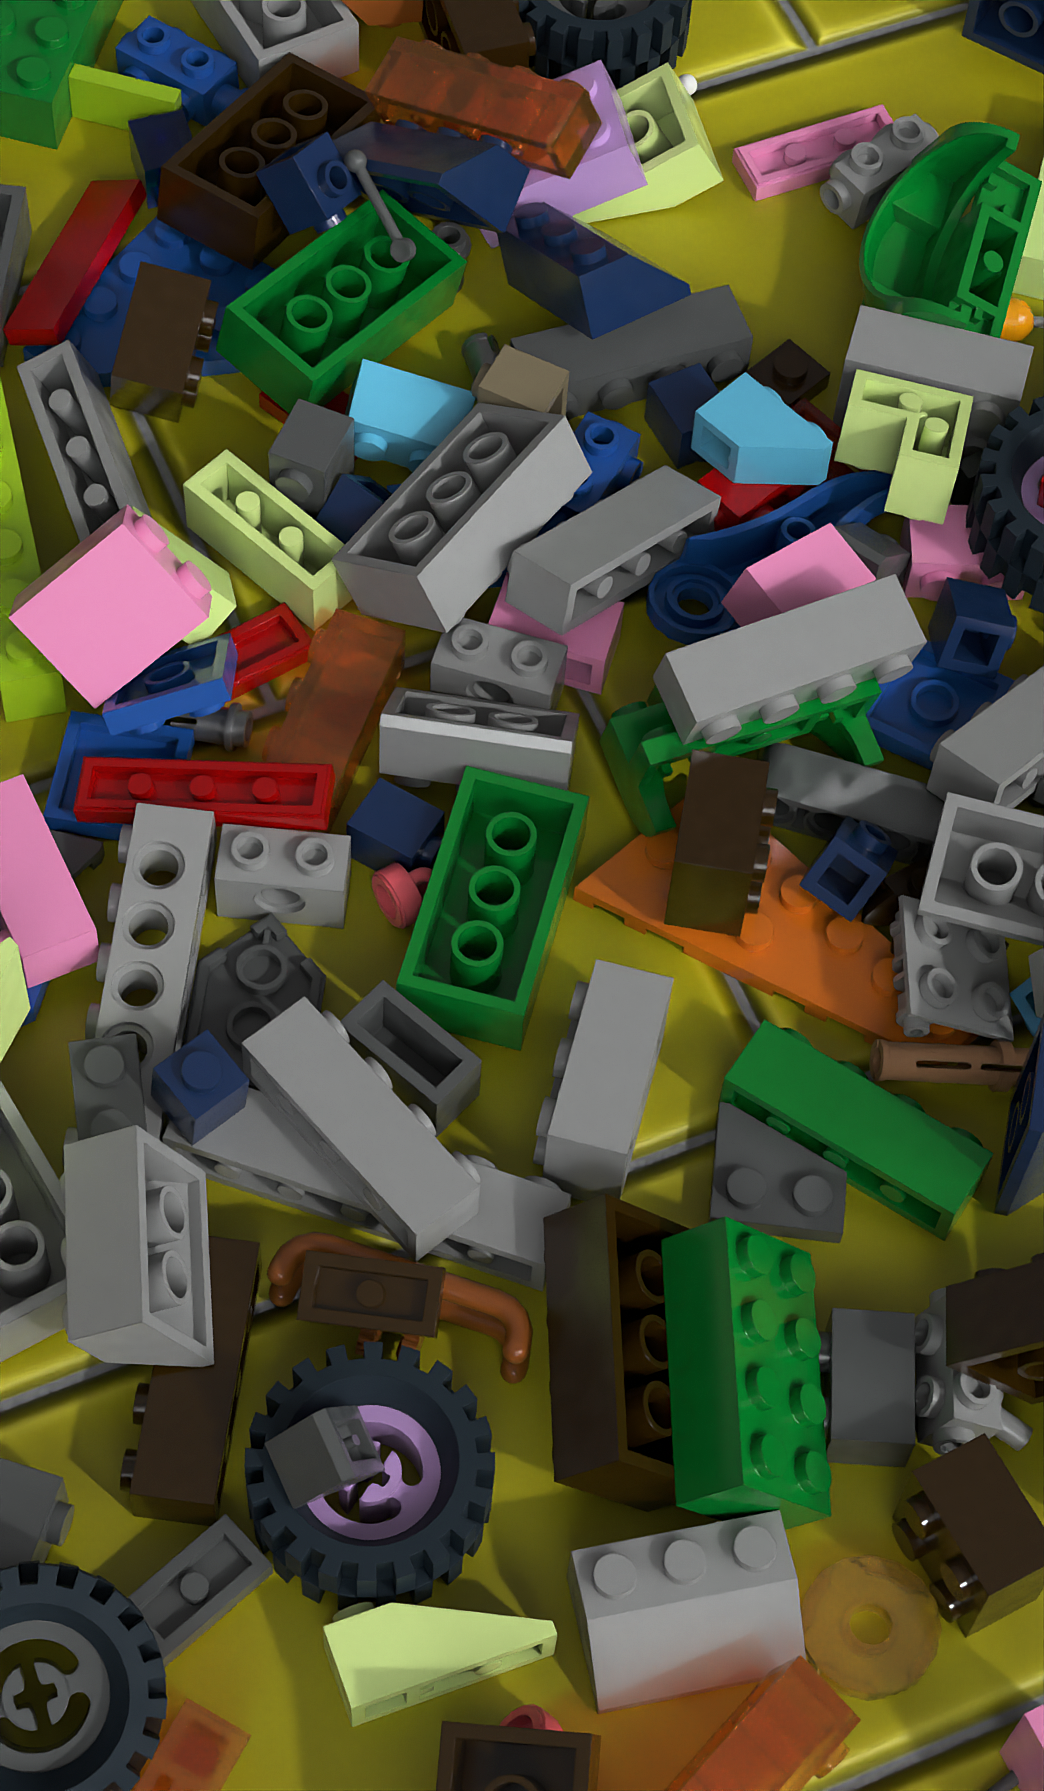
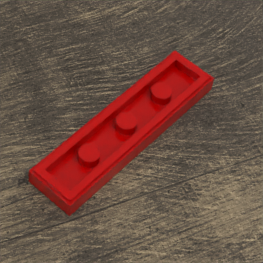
[3,179,147,346]
[73,756,336,830]

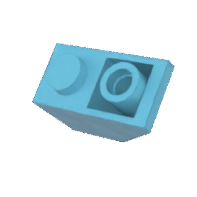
[691,372,833,485]

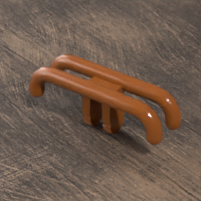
[267,1232,533,1384]

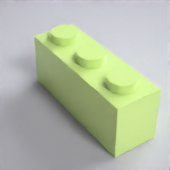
[183,449,353,631]

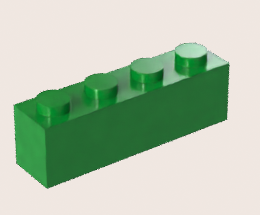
[718,1020,994,1241]

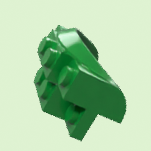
[859,122,1042,338]
[599,677,885,837]

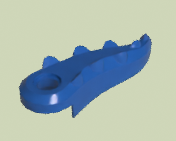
[646,470,892,645]

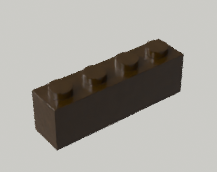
[120,1236,262,1526]

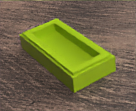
[68,63,183,143]

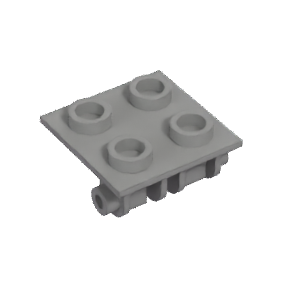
[889,895,1014,1042]

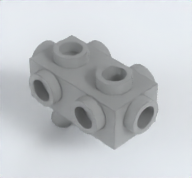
[820,113,939,230]
[915,1288,1033,1455]

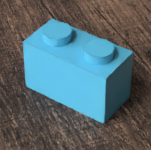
[344,359,475,473]

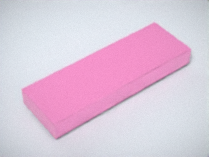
[732,104,894,201]

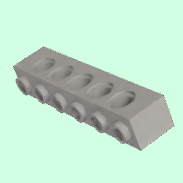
[62,803,217,1167]

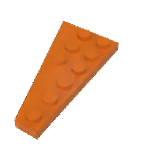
[573,797,979,1065]

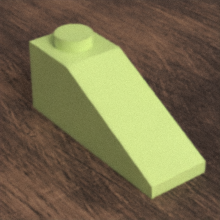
[323,1602,557,1727]

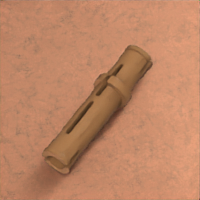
[870,1039,1030,1093]

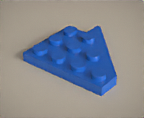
[23,216,275,388]

